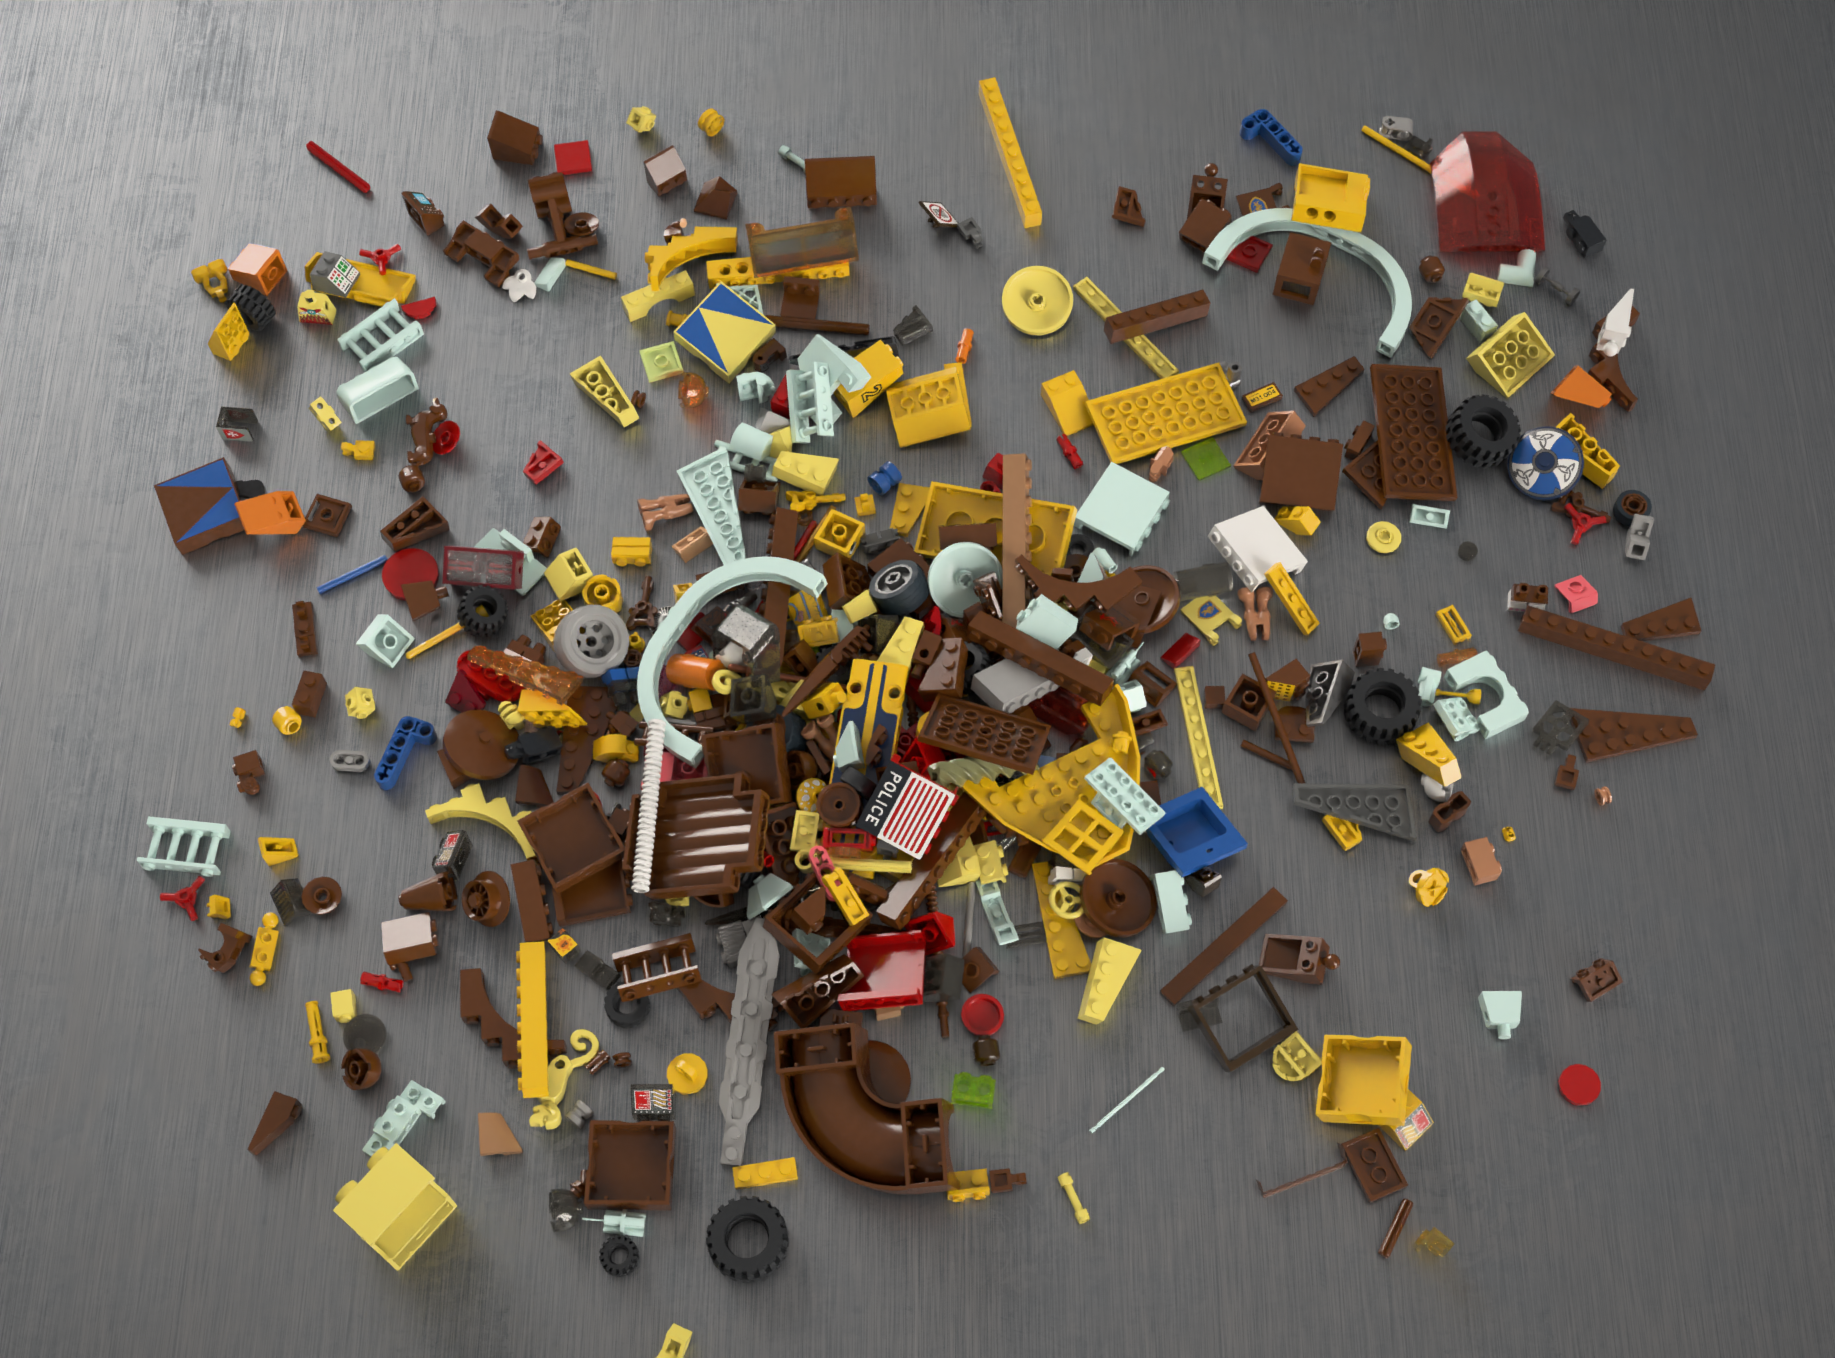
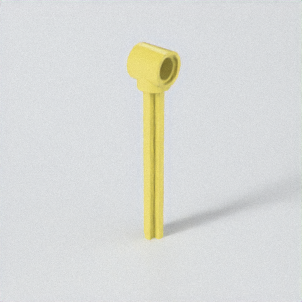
[795,850,912,874]

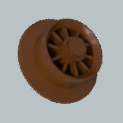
[462,871,510,927]

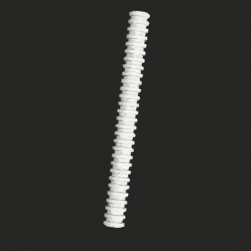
[631,719,666,893]

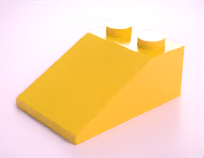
[1041,370,1094,436]

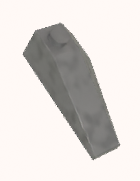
[1306,660,1355,727]

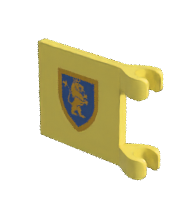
[1180,589,1242,646]

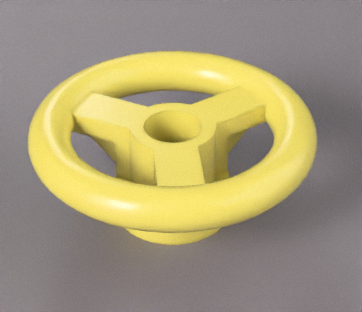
[1049,881,1084,919]

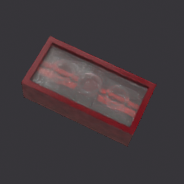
[442,546,524,589]

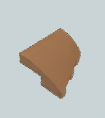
[478,1113,523,1156]

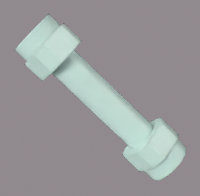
[778,145,805,172]

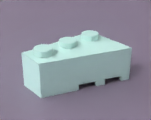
[1149,870,1192,934]

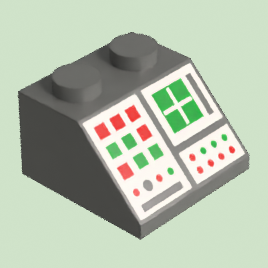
[310,251,360,298]

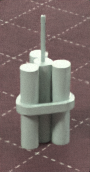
[1106,642,1144,685]
[582,1209,646,1237]

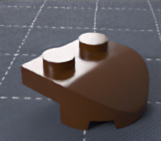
[1274,706,1315,742]

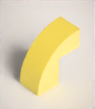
[656,1323,693,1358]

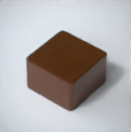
[1204,686,1225,709]

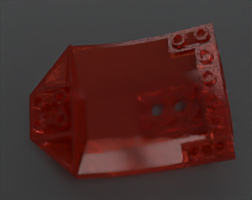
[1429,131,1545,252]

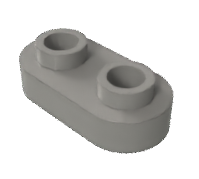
[330,750,370,772]

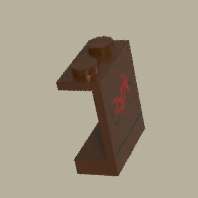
[1079,604,1141,650]

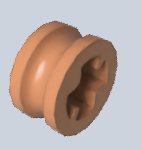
[1594,786,1612,806]

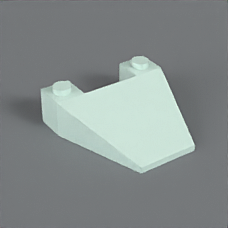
[798,334,871,425]

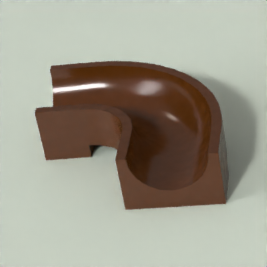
[774,1022,960,1194]

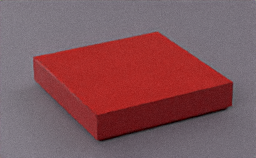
[554,140,592,175]
[1226,236,1273,273]

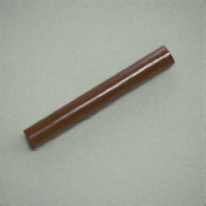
[1241,740,1292,771]

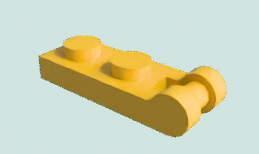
[821,867,869,926]

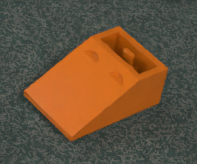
[234,491,306,534]

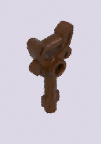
[1550,490,1612,523]
[626,576,658,631]

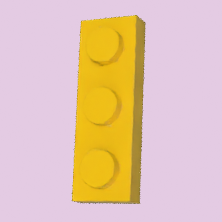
[732,1157,798,1190]

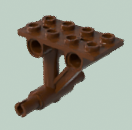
[527,172,598,260]

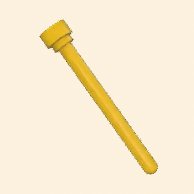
[405,605,489,659]

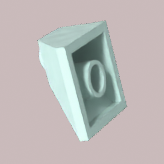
[833,721,865,772]
[747,873,793,920]

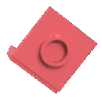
[1554,575,1598,613]

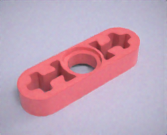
[808,846,841,901]

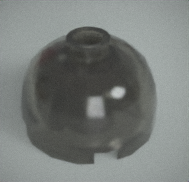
[549,1188,583,1232]

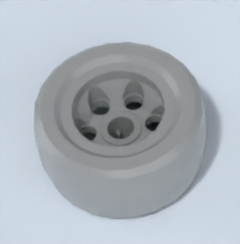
[553,605,629,678]

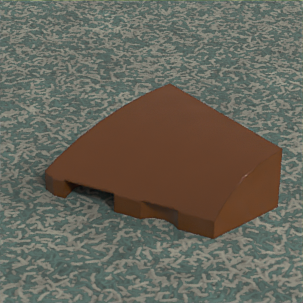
[515,765,554,808]

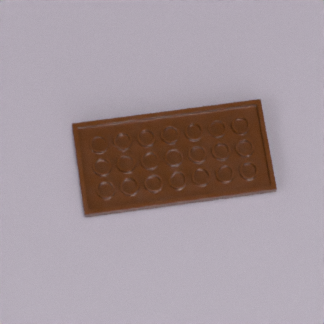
[1370,364,1457,501]

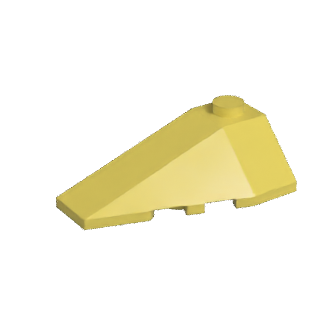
[937,822,981,888]

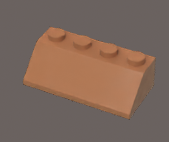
[1234,411,1306,480]

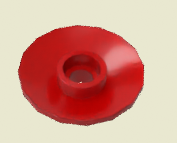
[433,420,460,455]

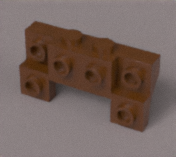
[443,220,520,288]

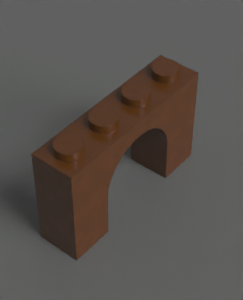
[867,538,938,621]

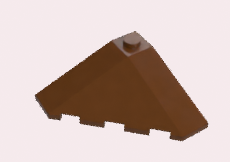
[764,795,822,886]

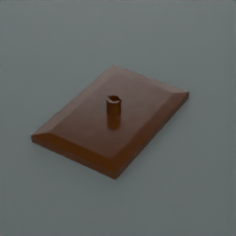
[917,693,1051,775]

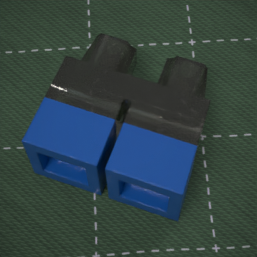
[601,667,639,706]

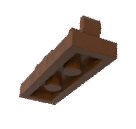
[292,601,318,657]

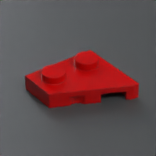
[523,440,564,485]

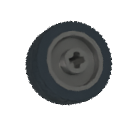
[869,560,929,617]

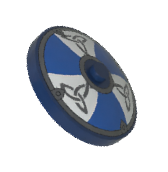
[1507,426,1584,501]

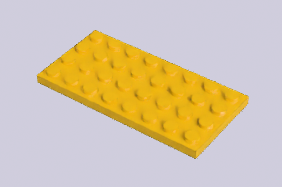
[1085,362,1247,464]

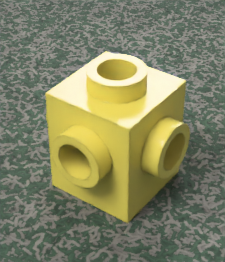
[626,106,656,133]
[345,687,375,719]
[659,691,688,720]

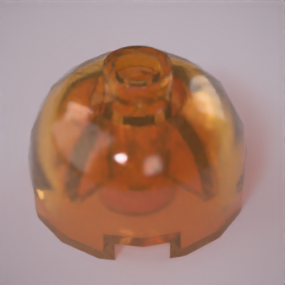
[678,372,709,409]

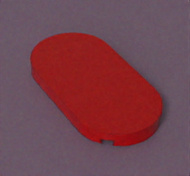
[456,650,525,702]

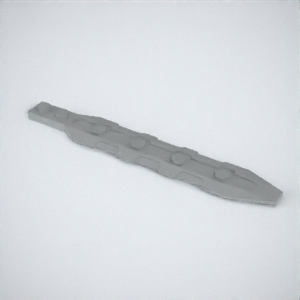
[719,918,780,1166]

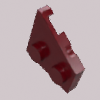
[445,669,486,713]

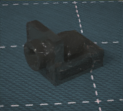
[1404,136,1433,160]

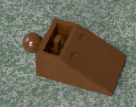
[1187,163,1228,219]
[1259,934,1340,985]

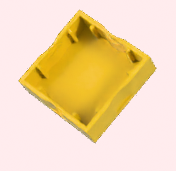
[1315,1035,1412,1126]

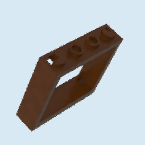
[762,870,873,975]

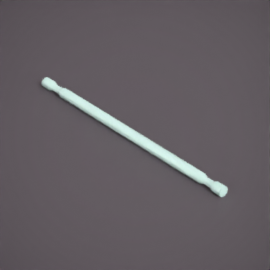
[1089,1067,1165,1133]

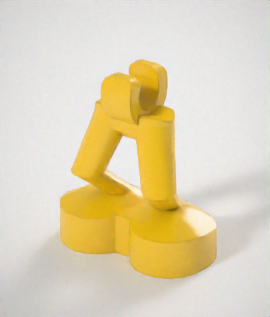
[191,259,228,303]

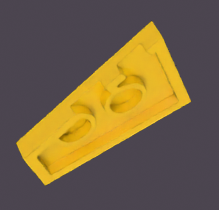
[890,483,930,537]

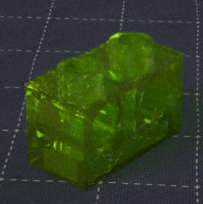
[951,1072,996,1109]

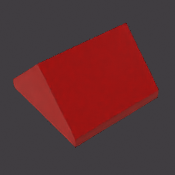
[904,911,956,955]

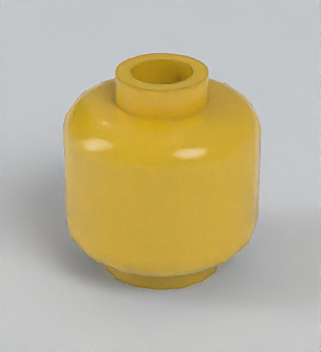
[272,706,302,735]

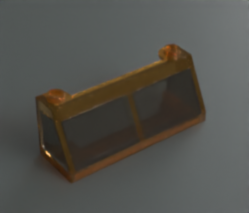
[745,207,859,278]

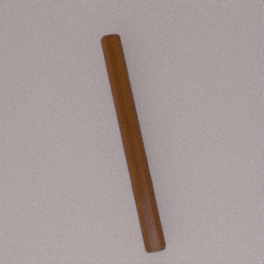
[765,315,870,334]

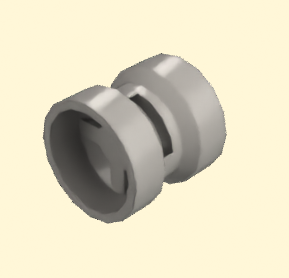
[565,1100,594,1129]

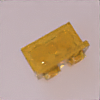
[1415,1227,1455,1257]

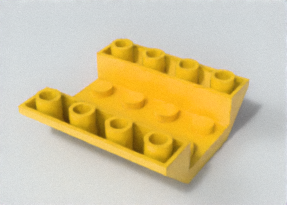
[886,367,971,448]

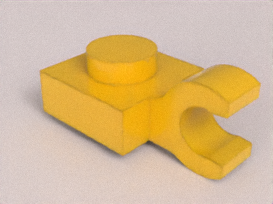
[341,440,375,460]

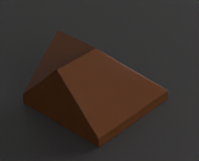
[694,176,737,220]

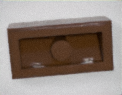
[1132,709,1168,736]

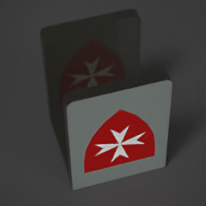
[216,406,258,442]

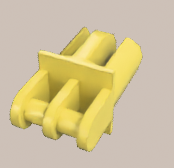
[498,701,525,730]

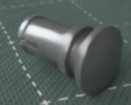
[729,590,758,617]

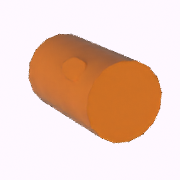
[666,654,726,691]

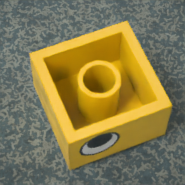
[814,509,866,559]

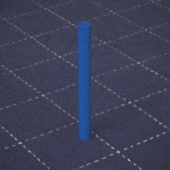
[316,555,388,594]

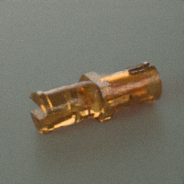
[1437,647,1477,666]

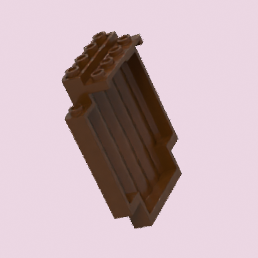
[622,773,770,900]

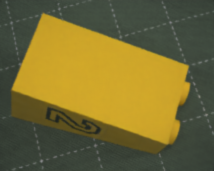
[833,340,904,418]

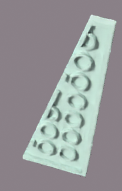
[677,447,746,565]

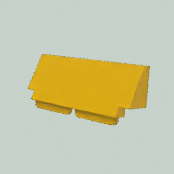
[305,252,416,307]

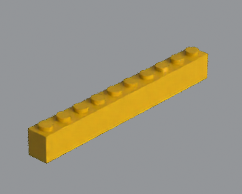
[979,77,1042,229]

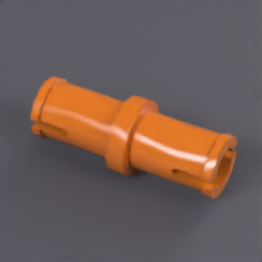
[955,328,974,364]

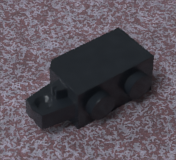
[1563,210,1607,258]
[504,726,563,764]

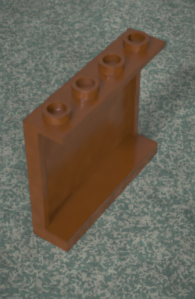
[1259,432,1343,511]
[551,839,633,927]

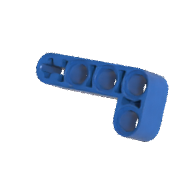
[1240,109,1303,166]
[374,716,437,790]

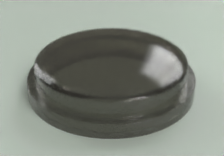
[343,1014,387,1053]

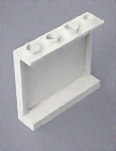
[1208,506,1308,593]

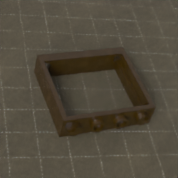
[1187,964,1299,1072]

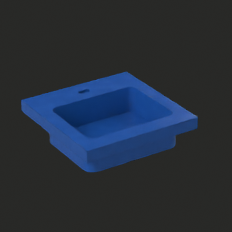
[1146,787,1248,878]

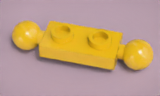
[249,912,279,986]

